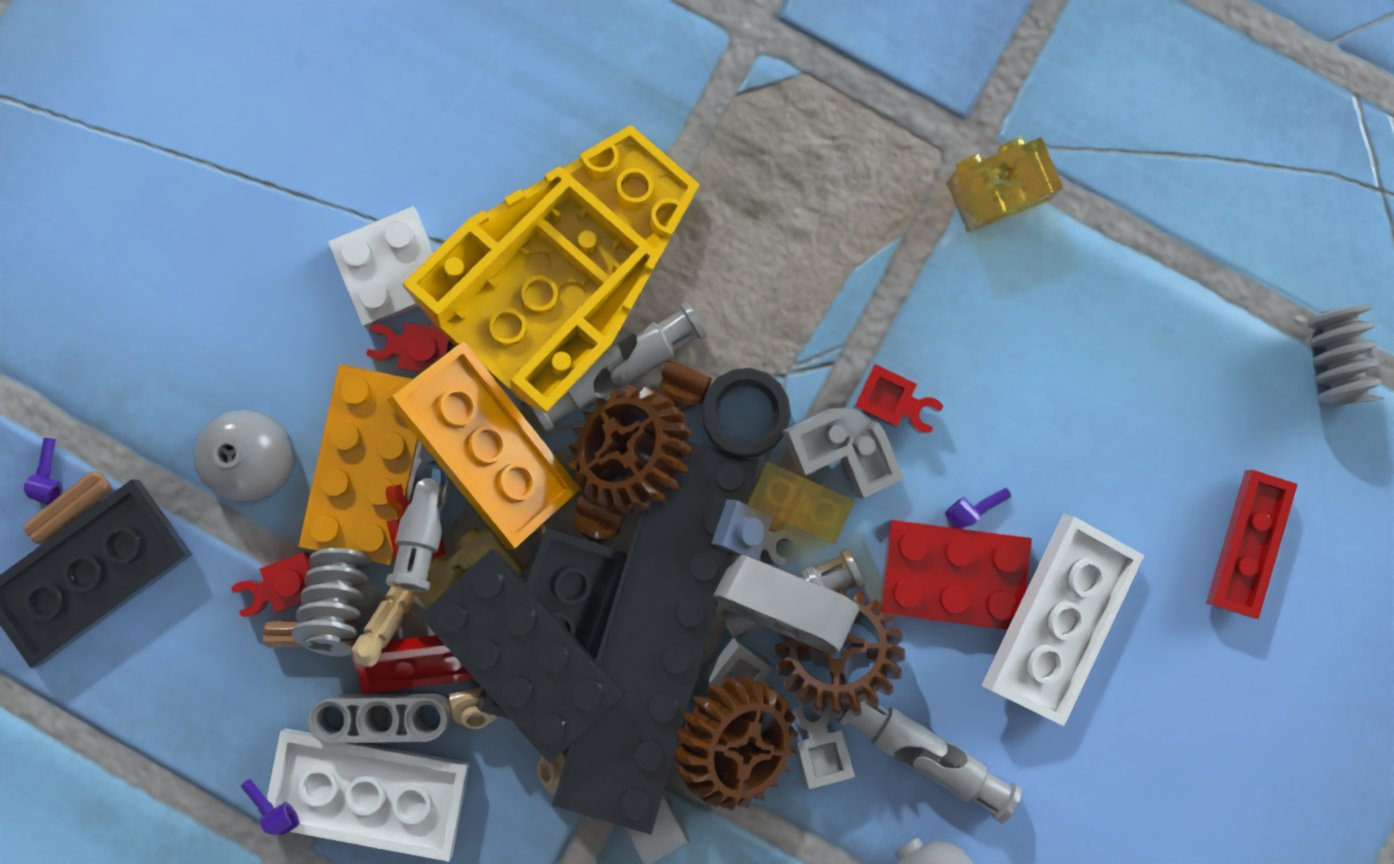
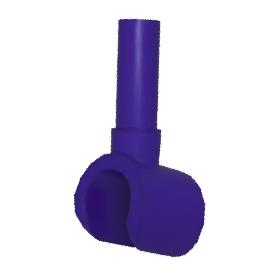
[24,438,63,505]
[945,488,1011,529]
[241,779,300,835]

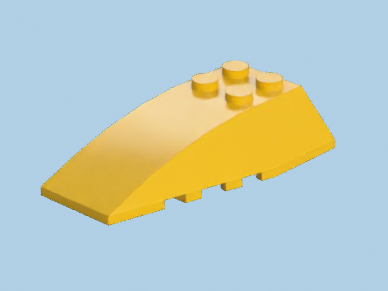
[402,125,700,414]

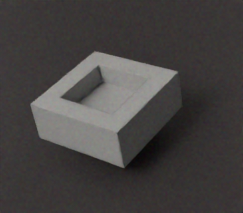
[705,638,774,687]

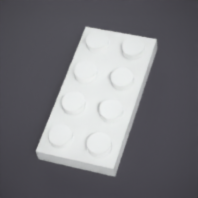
[981,513,1145,726]
[267,728,470,862]

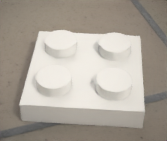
[328,206,434,328]

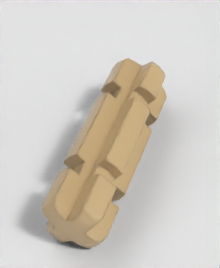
[351,587,415,667]

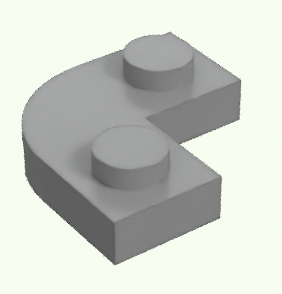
[782,408,904,499]

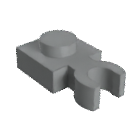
[792,705,855,790]

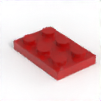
[880,520,1032,630]

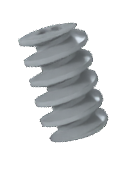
[1308,305,1384,405]
[291,548,372,657]

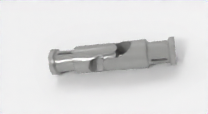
[530,301,707,432]
[386,440,453,592]
[836,700,1022,824]

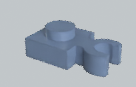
[711,499,795,565]

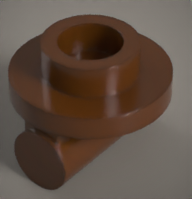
[659,360,712,408]
[574,492,626,541]

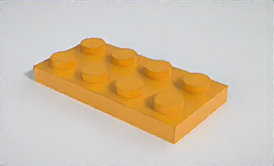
[387,341,581,550]
[298,364,418,565]

